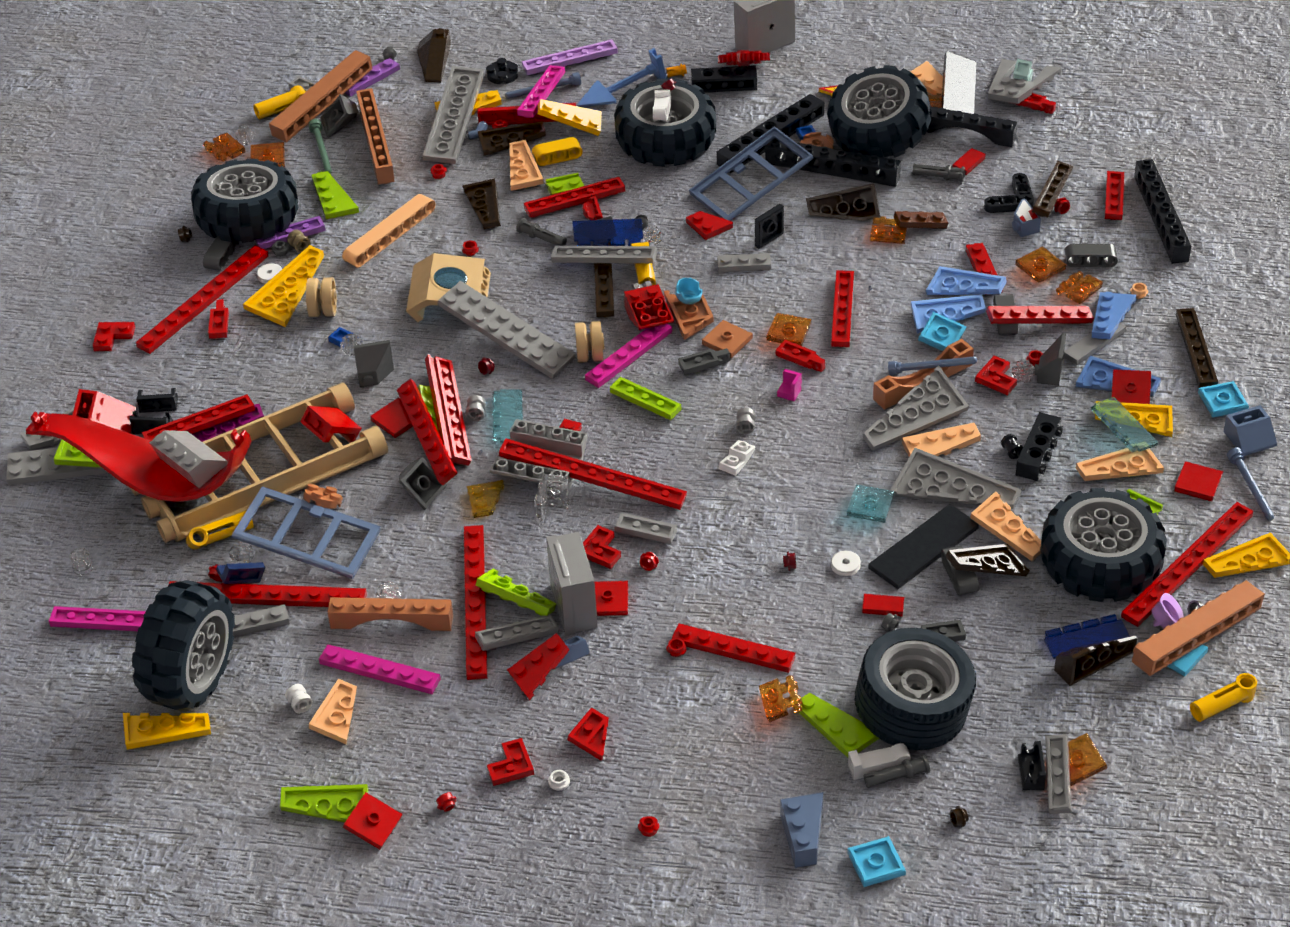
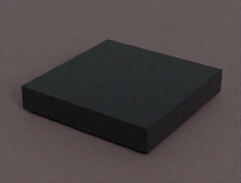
[755,204,784,249]

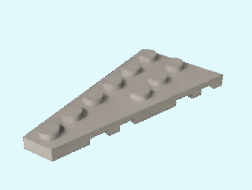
[863,365,969,451]
[890,448,1022,509]

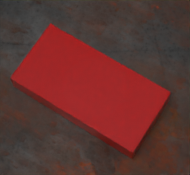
[952,148,986,175]
[862,594,905,617]

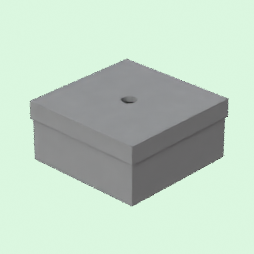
[734,0,795,53]
[546,532,598,636]

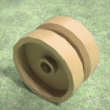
[306,277,337,317]
[575,321,604,363]

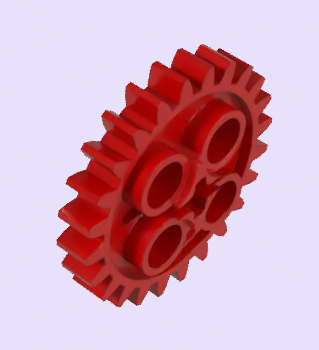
[717,50,770,66]

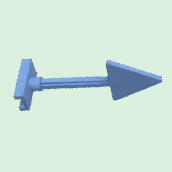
[577,48,667,107]

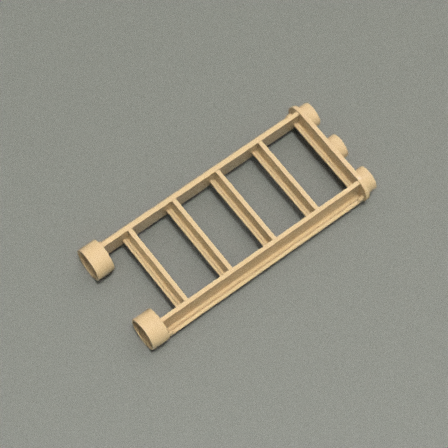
[130,382,388,543]

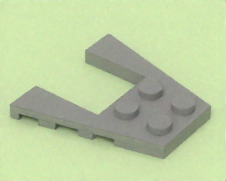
[988,59,1062,104]

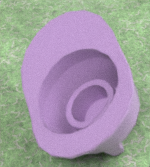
[1151,593,1184,629]

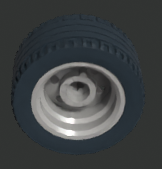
[854,628,976,750]

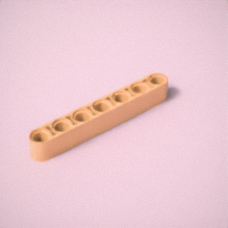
[342,194,436,268]

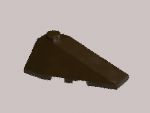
[417,28,451,83]
[806,183,880,221]
[1054,635,1137,686]

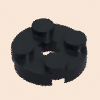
[486,58,518,84]

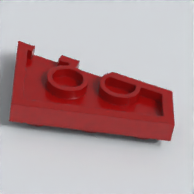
[507,633,569,700]

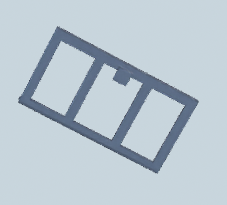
[689,126,813,221]
[232,486,381,579]

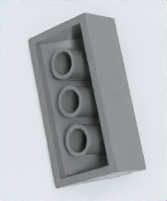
[149,430,228,488]

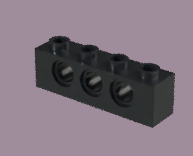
[691,65,757,93]
[1015,412,1063,481]

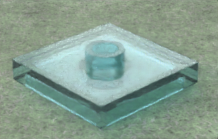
[847,484,894,523]

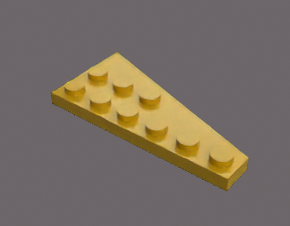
[243,245,324,327]

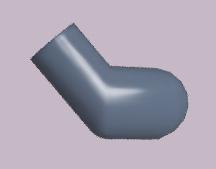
[468,121,488,140]

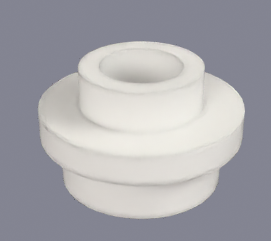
[548,770,570,790]

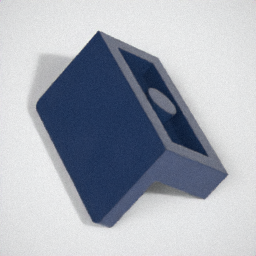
[216,562,266,584]

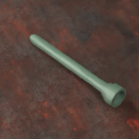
[308,119,332,174]

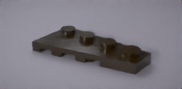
[945,544,1030,577]

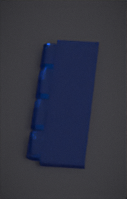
[572,219,643,246]
[1044,614,1130,659]

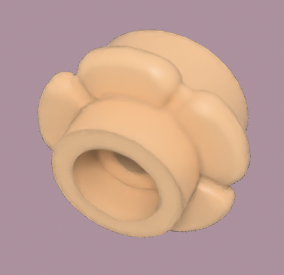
[1130,283,1148,299]

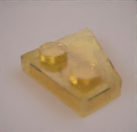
[467,480,504,518]

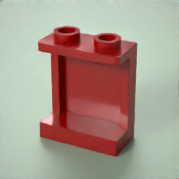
[300,406,362,443]

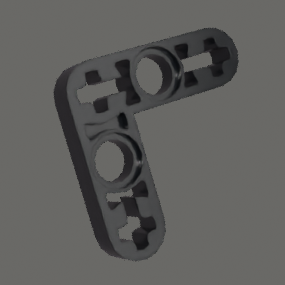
[984,173,1034,213]

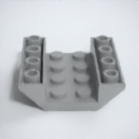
[490,419,588,488]

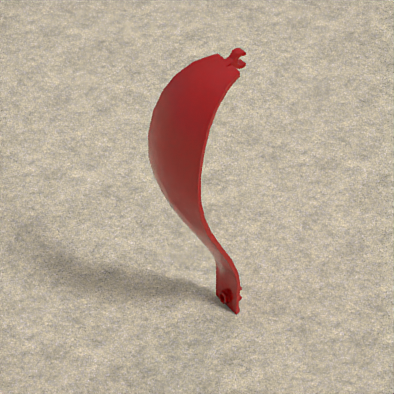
[26,412,252,502]

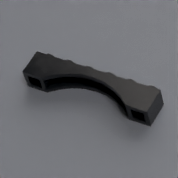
[927,106,1017,147]

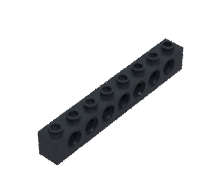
[716,94,825,173]
[765,138,901,187]
[1134,159,1191,264]

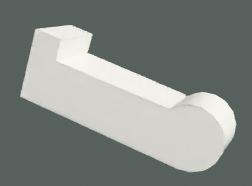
[653,90,671,122]
[848,743,912,780]

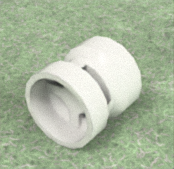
[285,684,313,714]

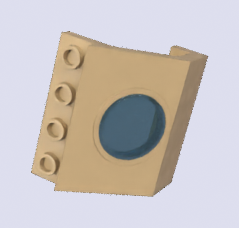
[406,253,491,322]

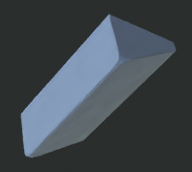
[556,635,589,668]

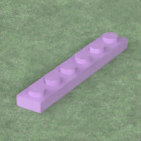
[522,39,618,75]

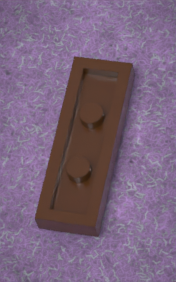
[894,211,948,229]

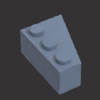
[780,792,823,868]

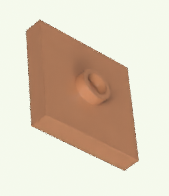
[702,320,753,358]

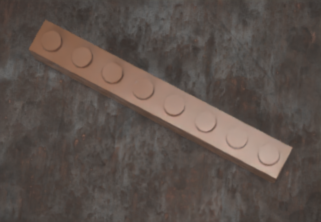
[269,50,373,142]
[356,88,395,185]
[1132,580,1265,676]

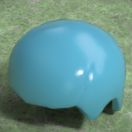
[675,278,703,304]

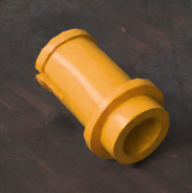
[666,63,687,78]

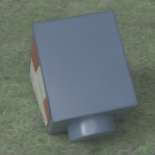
[1012,198,1041,237]

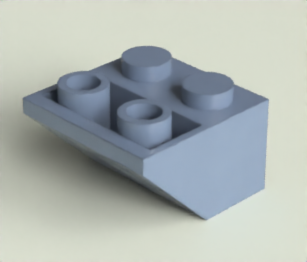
[1223,405,1277,456]

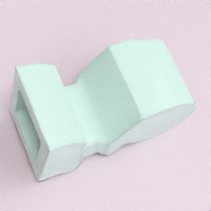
[1013,59,1033,81]

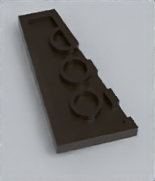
[478,121,546,156]
[462,178,501,230]

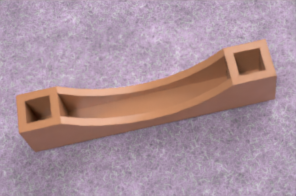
[873,339,974,410]
[328,597,453,631]

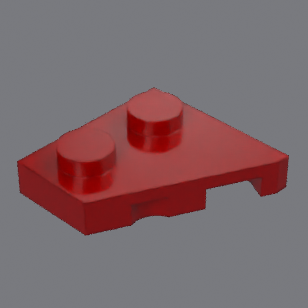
[567,707,609,761]

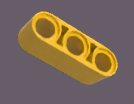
[532,137,583,166]

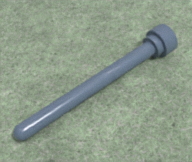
[505,72,581,99]
[888,357,977,376]
[1227,447,1274,521]

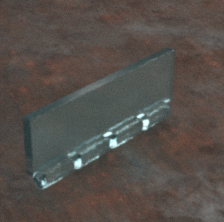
[492,389,523,443]
[1091,397,1159,452]

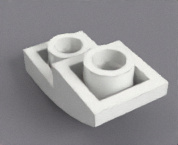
[719,440,755,476]

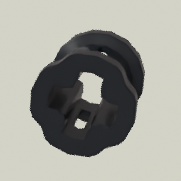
[1001,434,1023,459]

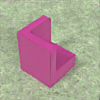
[777,369,802,401]

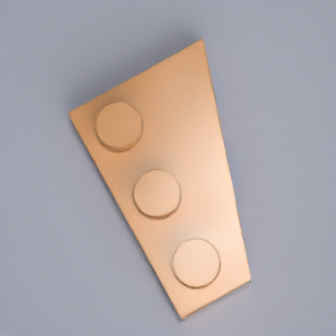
[910,61,943,99]
[309,679,357,744]

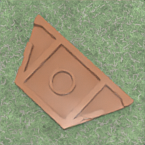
[664,290,714,340]

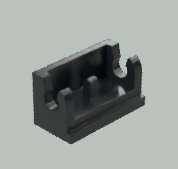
[136,388,178,413]
[129,411,173,434]
[1018,741,1046,791]

